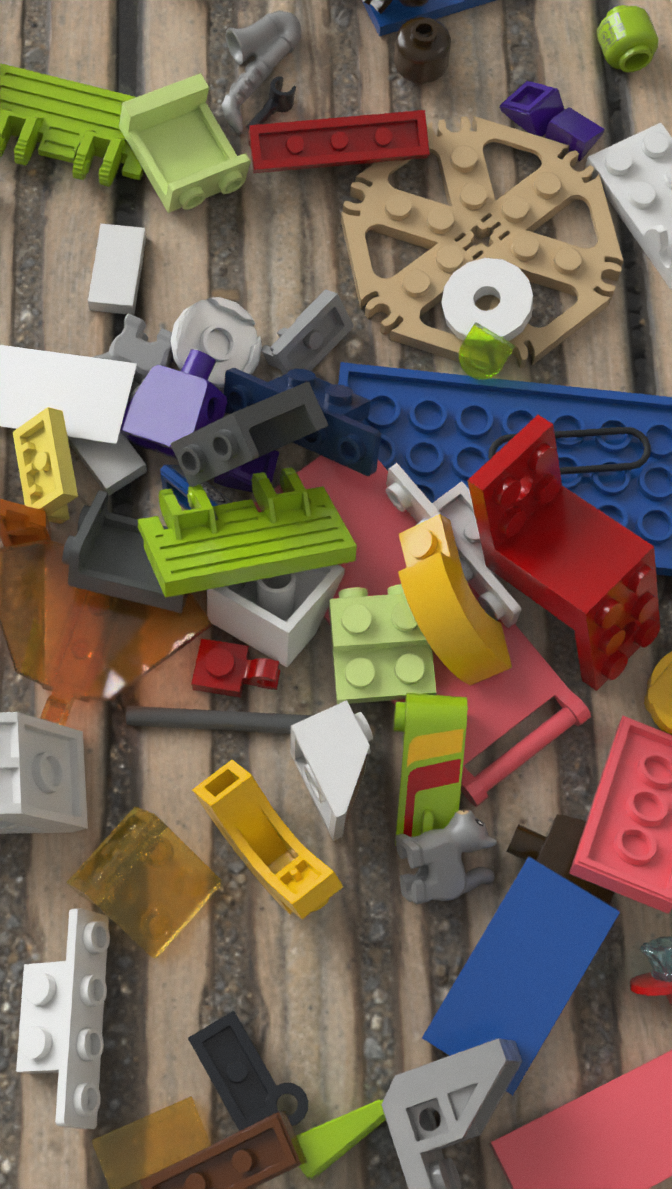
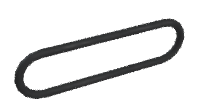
[488,427,651,475]

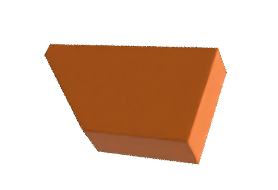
[0,499,52,548]

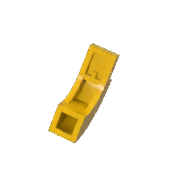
[398,514,512,686]

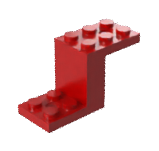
[467,415,660,691]

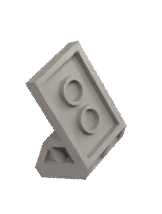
[382,1038,523,1189]

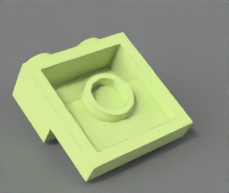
[329,584,437,704]

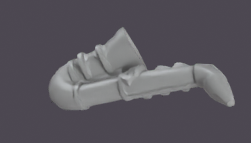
[221,11,301,135]

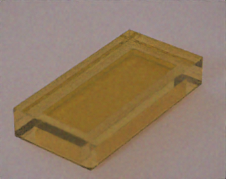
[91,1096,211,1189]

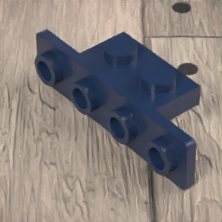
[224,368,381,476]

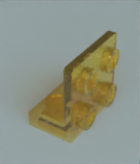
[66,806,221,958]

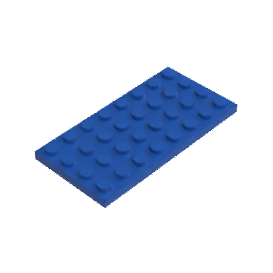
[338,362,672,576]

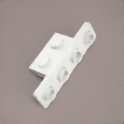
[386,463,521,628]
[16,908,110,1129]

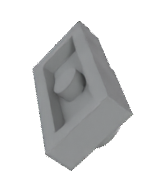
[261,289,354,375]

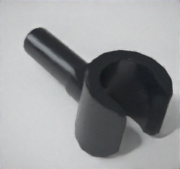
[246,76,296,130]

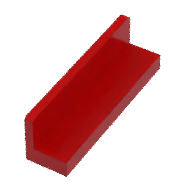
[248,110,430,174]

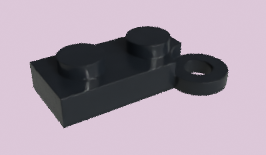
[188,1011,309,1131]

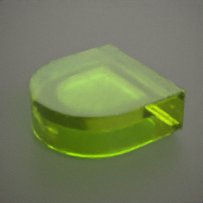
[459,322,515,380]

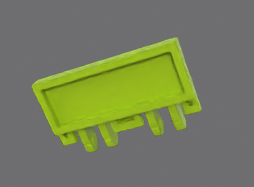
[0,63,144,187]
[138,467,357,598]

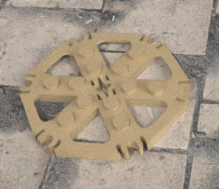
[341,116,624,372]

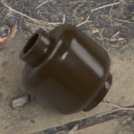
[394,17,451,84]

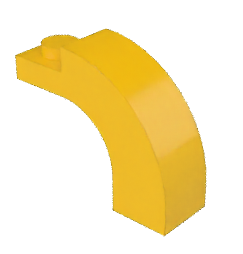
[192,760,344,920]

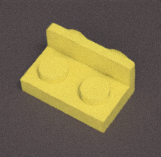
[13,407,78,524]

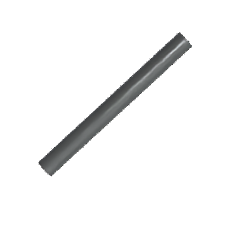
[126,706,313,734]

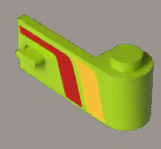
[394,693,468,846]

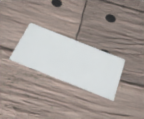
[0,345,137,444]

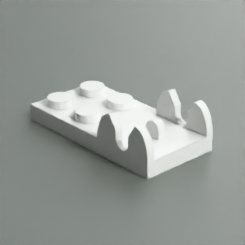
[585,123,672,291]

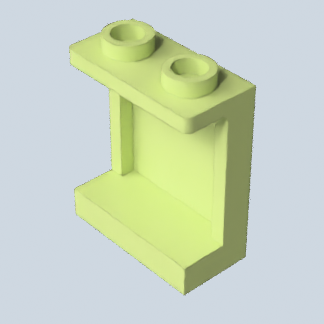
[119,73,251,213]

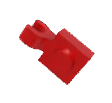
[191,638,281,698]

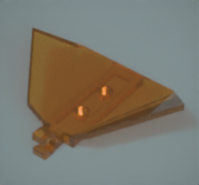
[0,539,212,726]

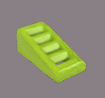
[296,1099,386,1181]

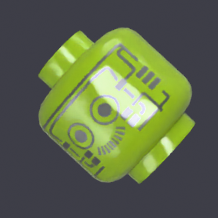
[597,5,659,73]

